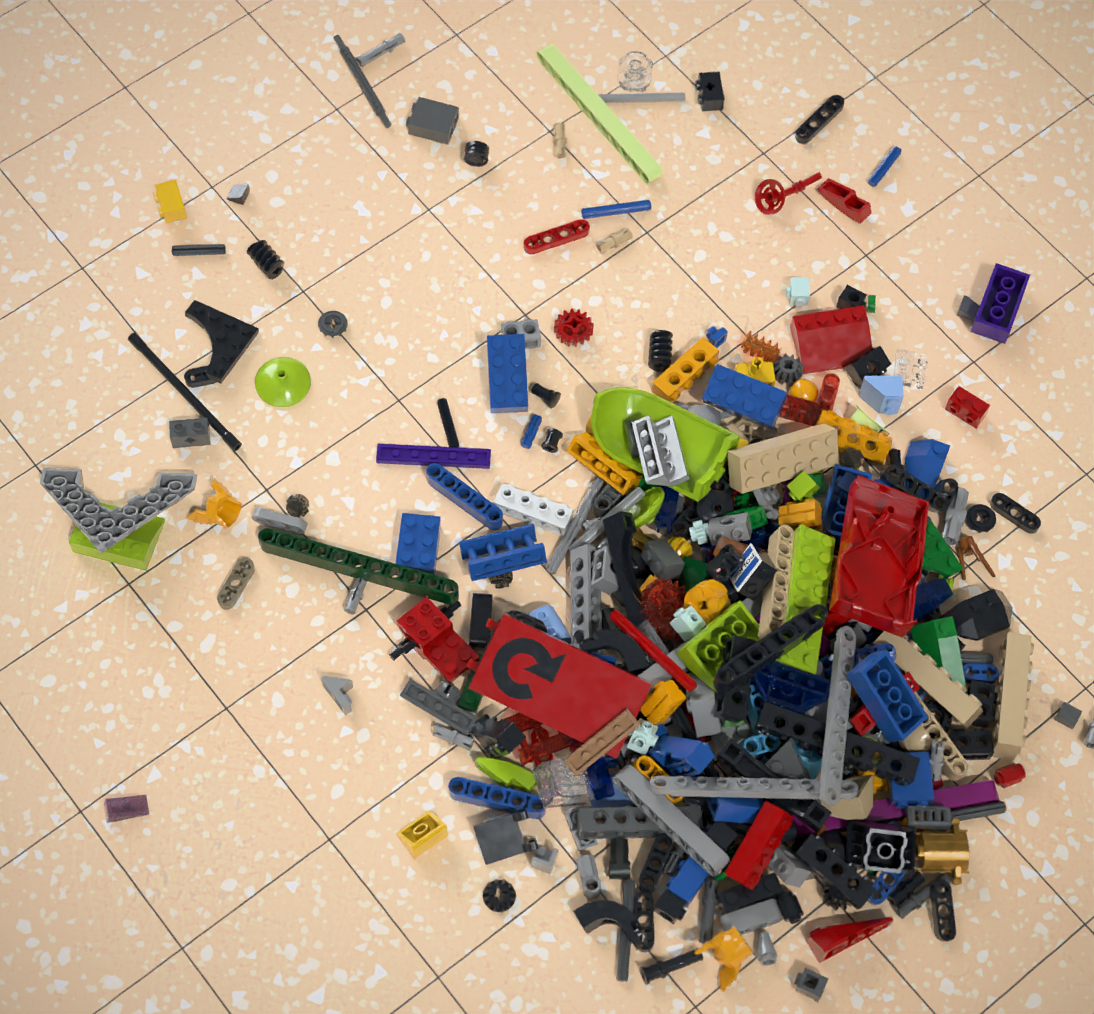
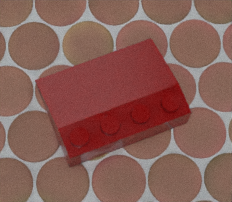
[790,305,873,374]

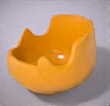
[788,379,818,407]

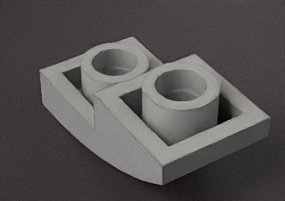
[564,805,598,851]

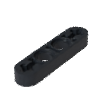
[795,95,845,144]

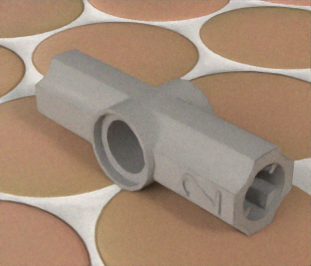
[942,487,969,545]

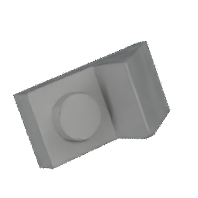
[321,676,353,716]

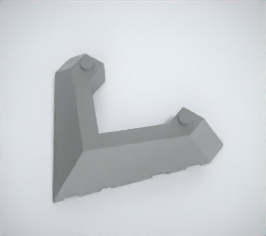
[40,468,198,554]

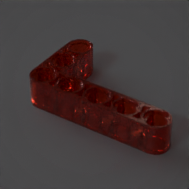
[779,373,840,426]

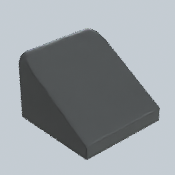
[957,295,980,321]

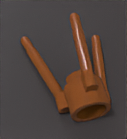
[957,536,996,580]

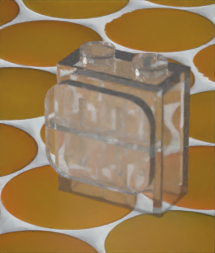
[533,757,595,808]

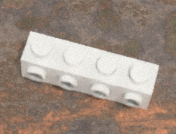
[493,483,573,536]

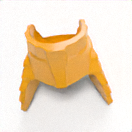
[186,478,242,529]
[695,926,753,992]

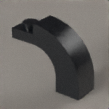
[579,629,648,674]
[573,900,644,950]

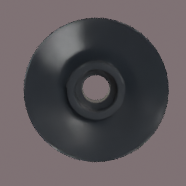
[696,490,734,525]

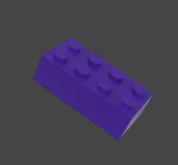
[970,263,1030,344]

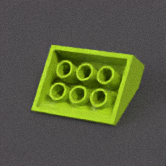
[69,502,166,571]
[676,601,760,694]

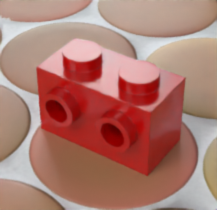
[945,386,991,429]

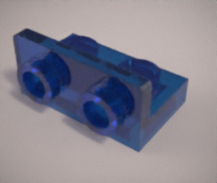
[586,759,615,801]

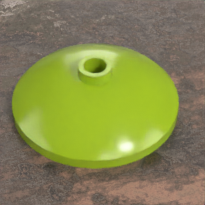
[255,357,311,407]
[627,487,665,528]

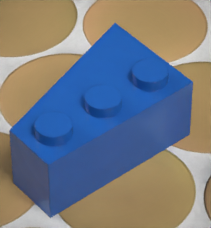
[648,735,715,777]

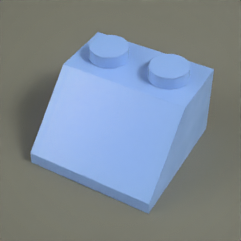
[859,376,904,415]

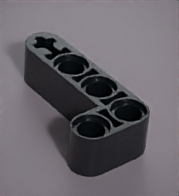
[879,465,959,513]

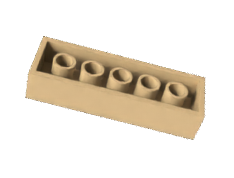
[727,423,839,494]
[873,631,983,728]
[992,632,1034,761]

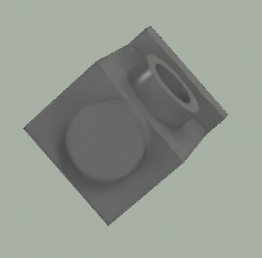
[794,968,829,1002]

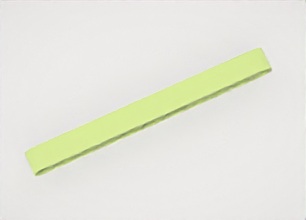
[536,44,663,184]

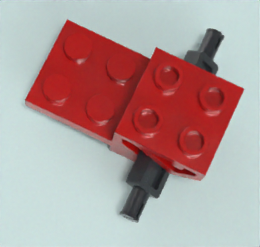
[389,596,480,684]

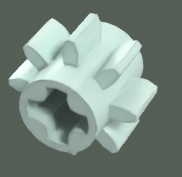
[689,520,709,545]

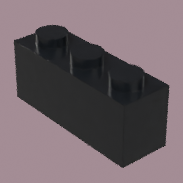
[716,872,783,916]

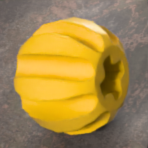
[668,536,692,559]

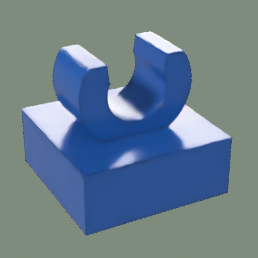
[706,326,728,348]

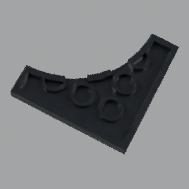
[185,300,259,384]

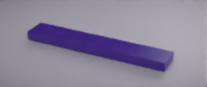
[376,444,491,469]

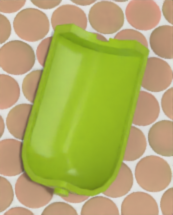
[591,387,741,502]

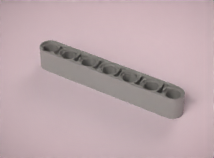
[612,764,730,876]

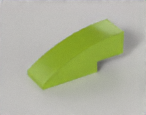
[475,757,539,793]

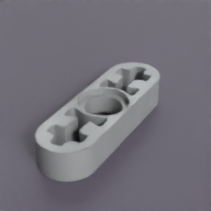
[252,508,308,535]

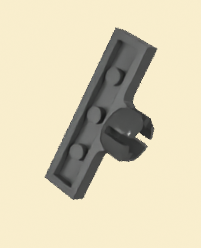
[400,679,478,736]

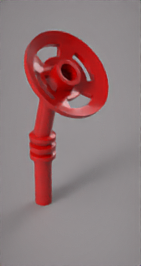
[755,172,822,215]

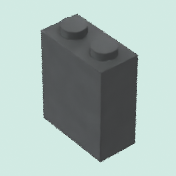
[406,97,459,145]

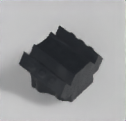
[846,819,916,874]

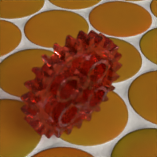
[640,578,688,640]

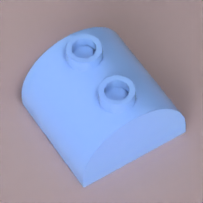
[528,605,571,643]

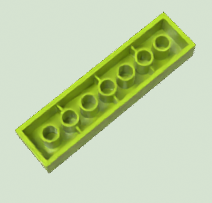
[769,525,835,683]

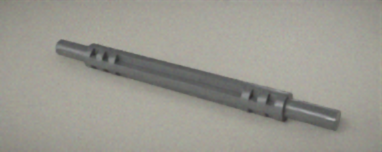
[334,35,392,128]

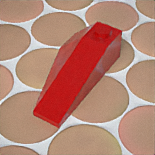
[806,916,894,963]

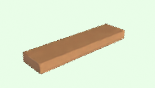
[563,709,640,777]

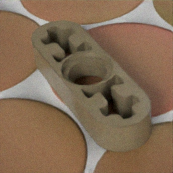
[217,558,255,610]

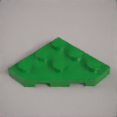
[922,521,963,579]

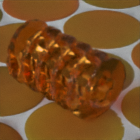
[741,330,783,362]

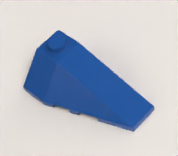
[905,439,951,499]

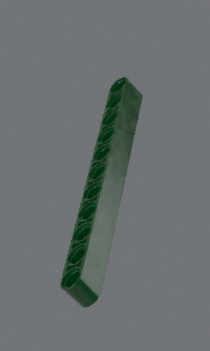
[258,528,459,605]

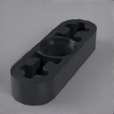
[990,493,1041,534]
[930,880,956,942]
[634,891,655,953]

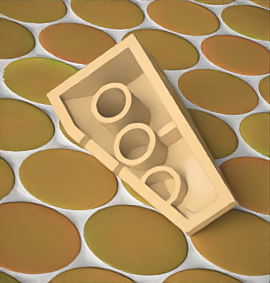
[820,775,873,820]

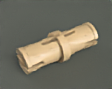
[553,122,567,159]
[596,228,633,254]

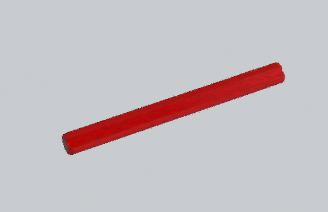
[610,610,697,692]

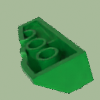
[910,616,967,694]

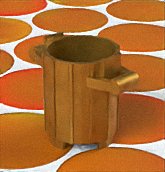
[915,818,969,885]

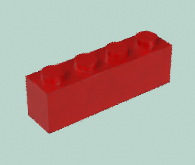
[724,801,794,890]

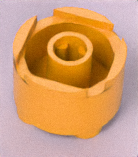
[683,580,730,626]

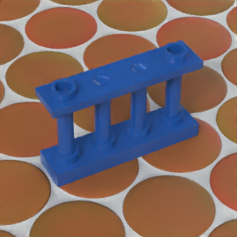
[459,524,547,582]

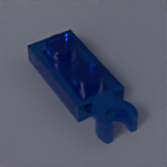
[655,485,679,534]

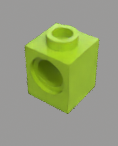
[787,471,820,502]

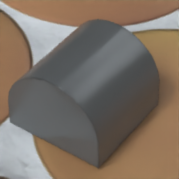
[1055,702,1082,729]

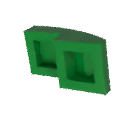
[723,506,768,530]

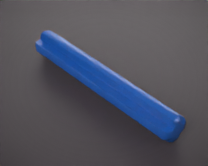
[581,200,652,219]

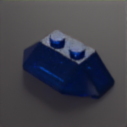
[752,657,831,715]

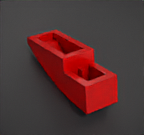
[817,178,872,224]

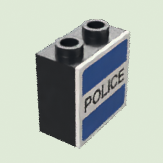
[729,543,777,601]

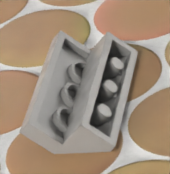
[632,415,690,486]

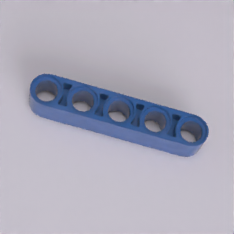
[426,463,503,530]
[448,777,546,819]

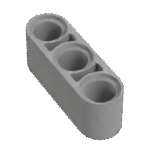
[719,899,783,935]

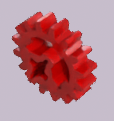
[554,308,594,347]

